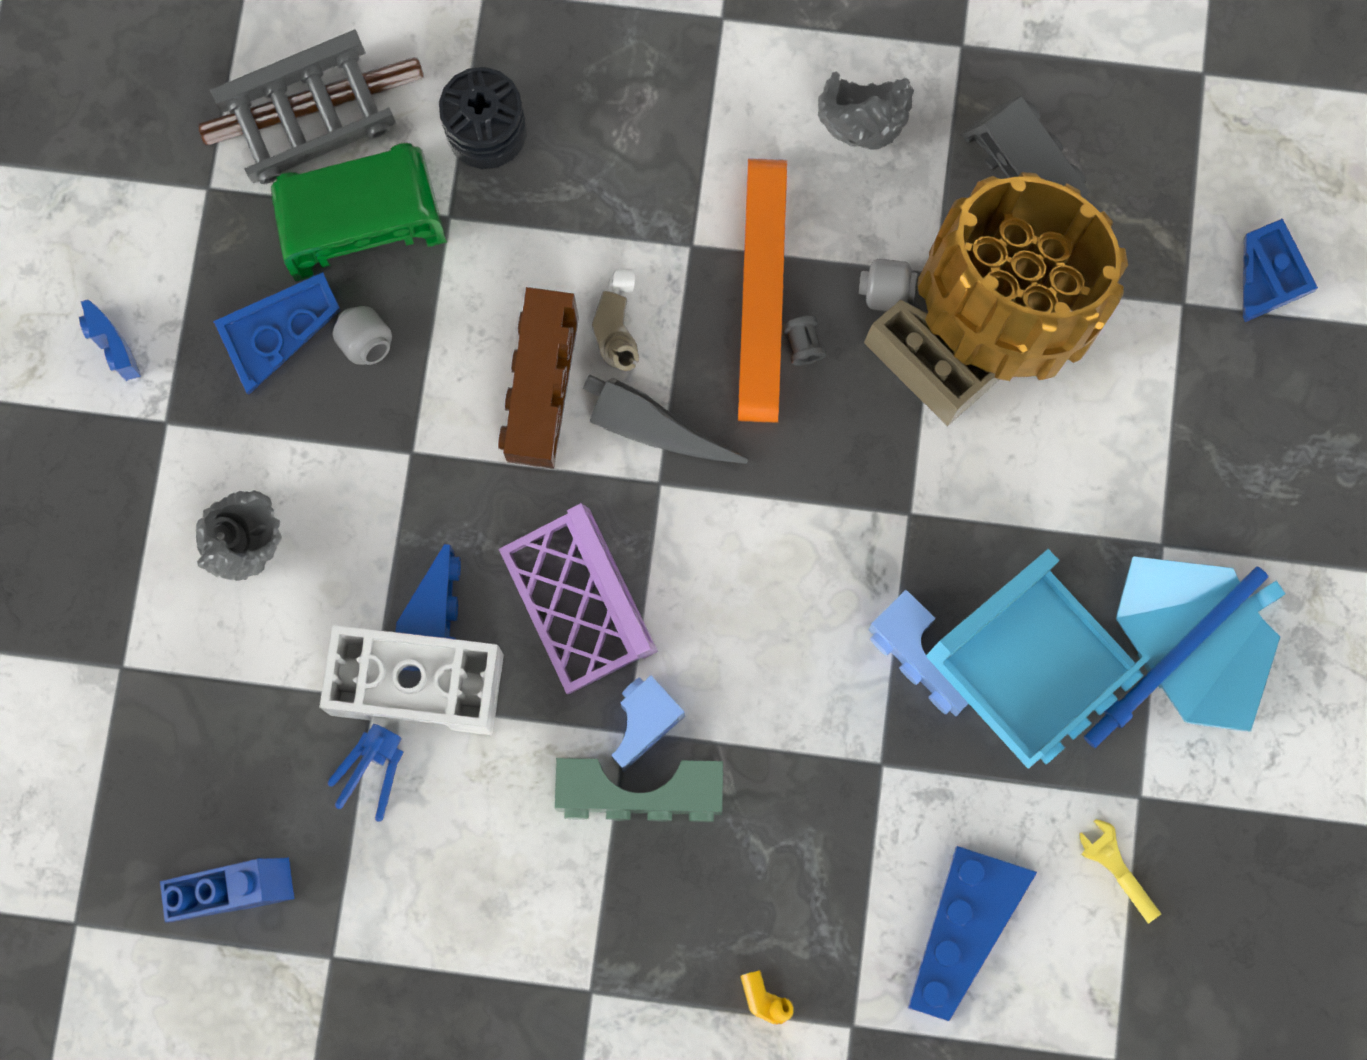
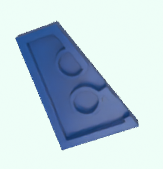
[214,272,341,395]

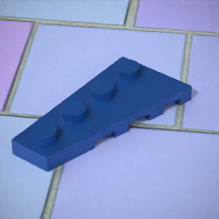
[907,846,1037,1021]

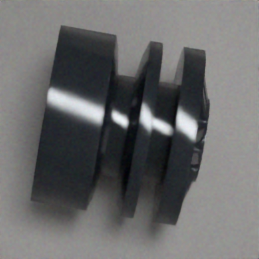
[439,67,527,169]

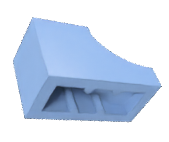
[611,676,685,771]

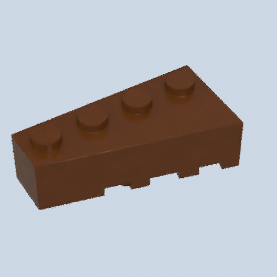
[498,287,579,469]

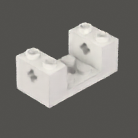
[320,625,504,735]

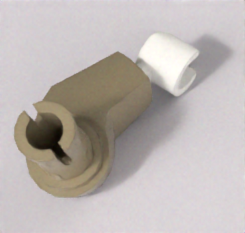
[592,269,639,371]

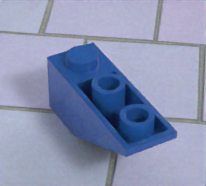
[395,544,461,671]
[160,858,294,923]

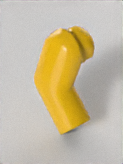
[740,970,794,1024]

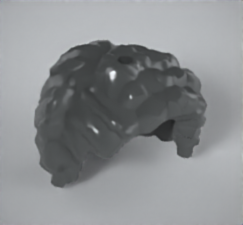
[818,71,914,150]
[196,490,282,581]

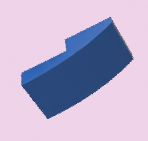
[79,300,141,381]

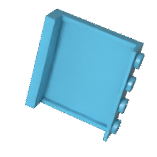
[926,549,1150,769]

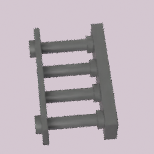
[210,29,396,184]

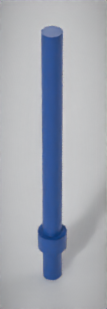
[1083,566,1268,748]

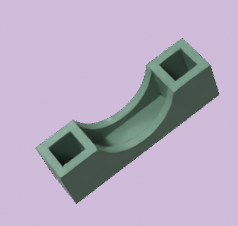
[555,758,723,822]

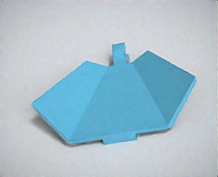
[1116,556,1285,732]

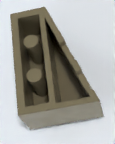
[864,299,1000,427]

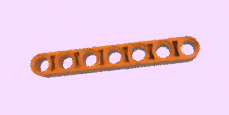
[738,158,787,423]

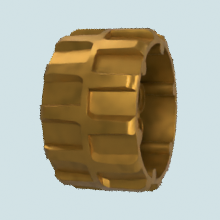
[918,172,1128,381]

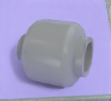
[859,259,918,312]
[332,306,392,365]

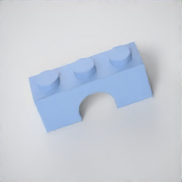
[869,590,969,716]

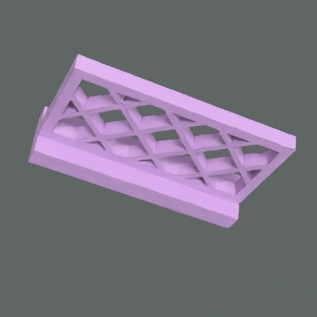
[499,503,658,694]

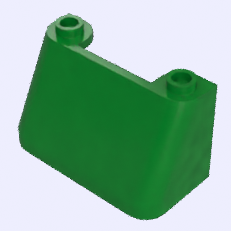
[271,143,447,282]

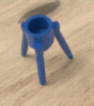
[328,723,404,822]

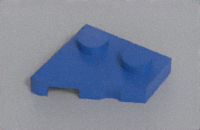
[1243,218,1318,322]

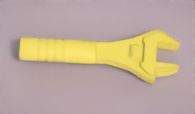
[1079,819,1161,924]

